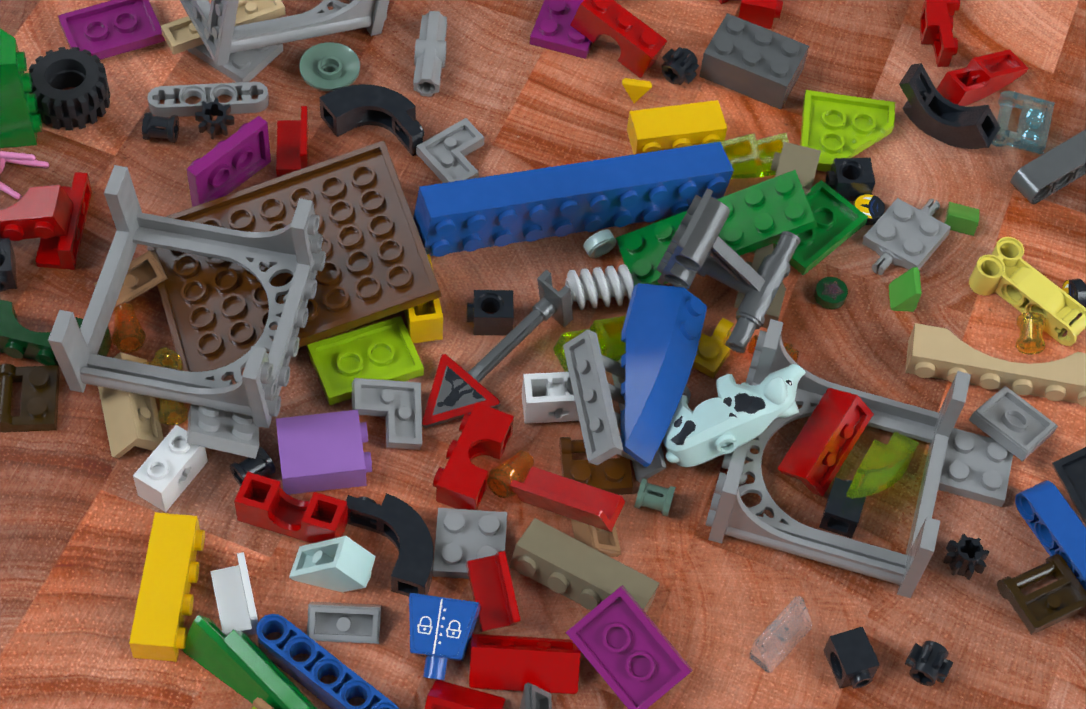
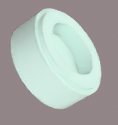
[583,229,616,258]

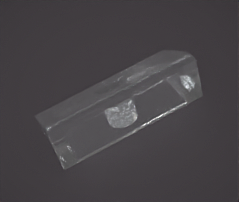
[749,596,812,673]

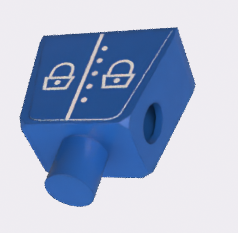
[409,593,481,680]

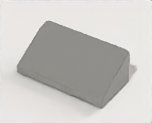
[307,602,382,644]

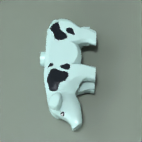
[663,364,806,467]

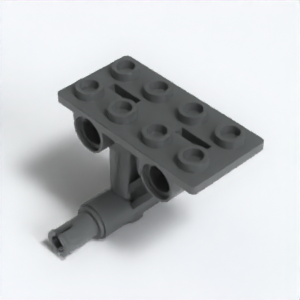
[656,188,801,353]

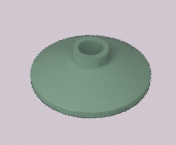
[299,42,360,91]

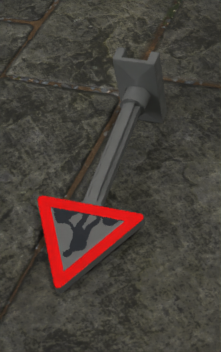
[422,270,573,428]

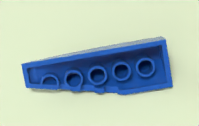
[620,283,708,467]

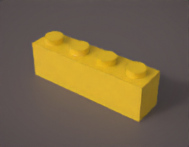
[129,512,205,662]

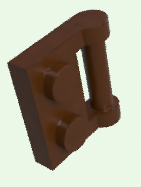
[559,437,633,495]

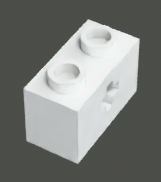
[522,372,579,424]
[133,425,208,512]

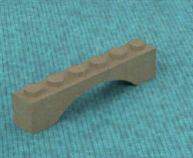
[734,142,821,329]

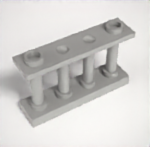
[563,329,666,482]

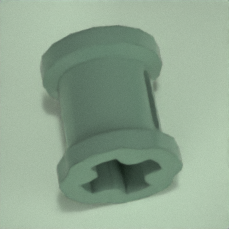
[634,478,676,517]

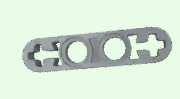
[147,82,269,117]

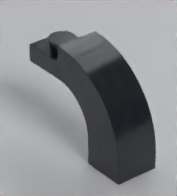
[899,63,1001,149]
[319,84,424,156]
[346,493,433,597]

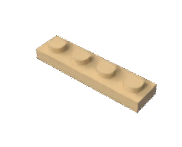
[161,0,286,55]

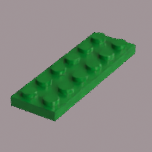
[616,170,818,286]

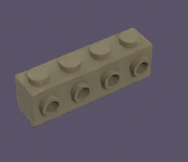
[509,518,660,613]

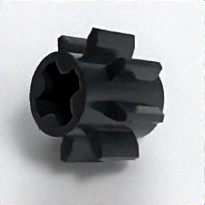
[661,47,699,85]
[195,98,234,139]
[943,534,989,580]
[905,641,953,686]

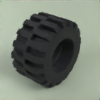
[29,47,110,130]

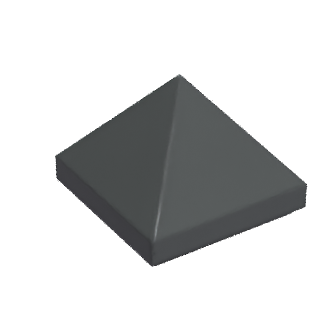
[520,683,552,709]

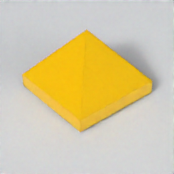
[622,78,652,103]

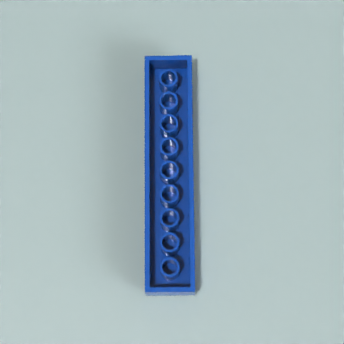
[413,142,734,257]

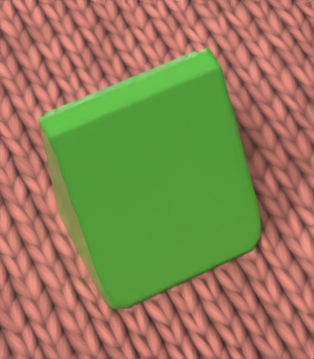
[944,202,980,236]
[888,267,922,312]

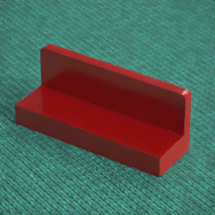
[35,172,92,270]
[778,388,874,497]
[510,466,626,532]
[469,634,581,694]

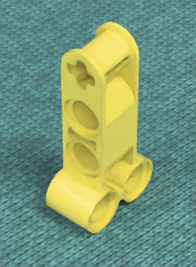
[969,237,1086,346]

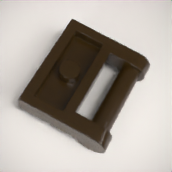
[0,364,60,433]
[997,554,1086,635]

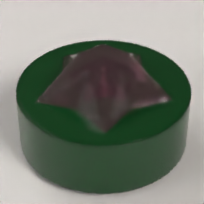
[814,277,848,309]

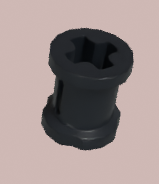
[142,112,179,143]
[230,446,276,486]

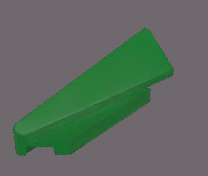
[183,615,318,709]

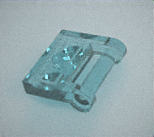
[991,91,1055,154]

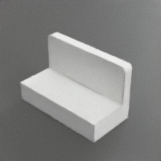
[210,552,258,636]

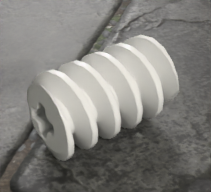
[565,264,634,310]

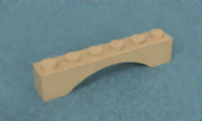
[905,323,1086,407]

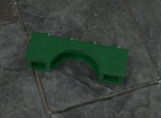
[0,299,112,366]

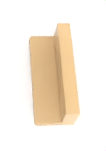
[98,352,164,459]

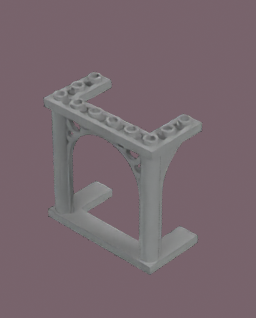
[180,0,390,66]
[48,165,326,428]
[705,319,971,598]

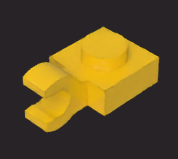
[692,318,734,378]

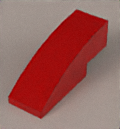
[936,49,1029,106]

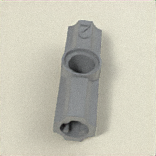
[413,11,447,97]

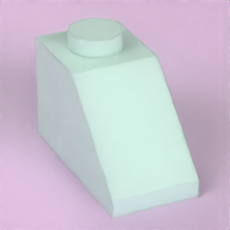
[289,536,376,592]

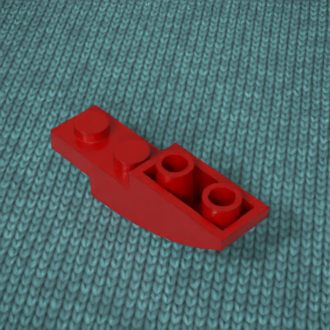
[920,0,960,67]

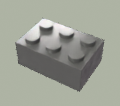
[699,13,809,110]

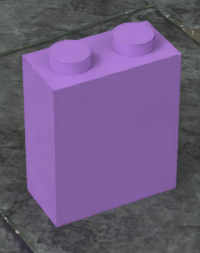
[276,410,372,495]

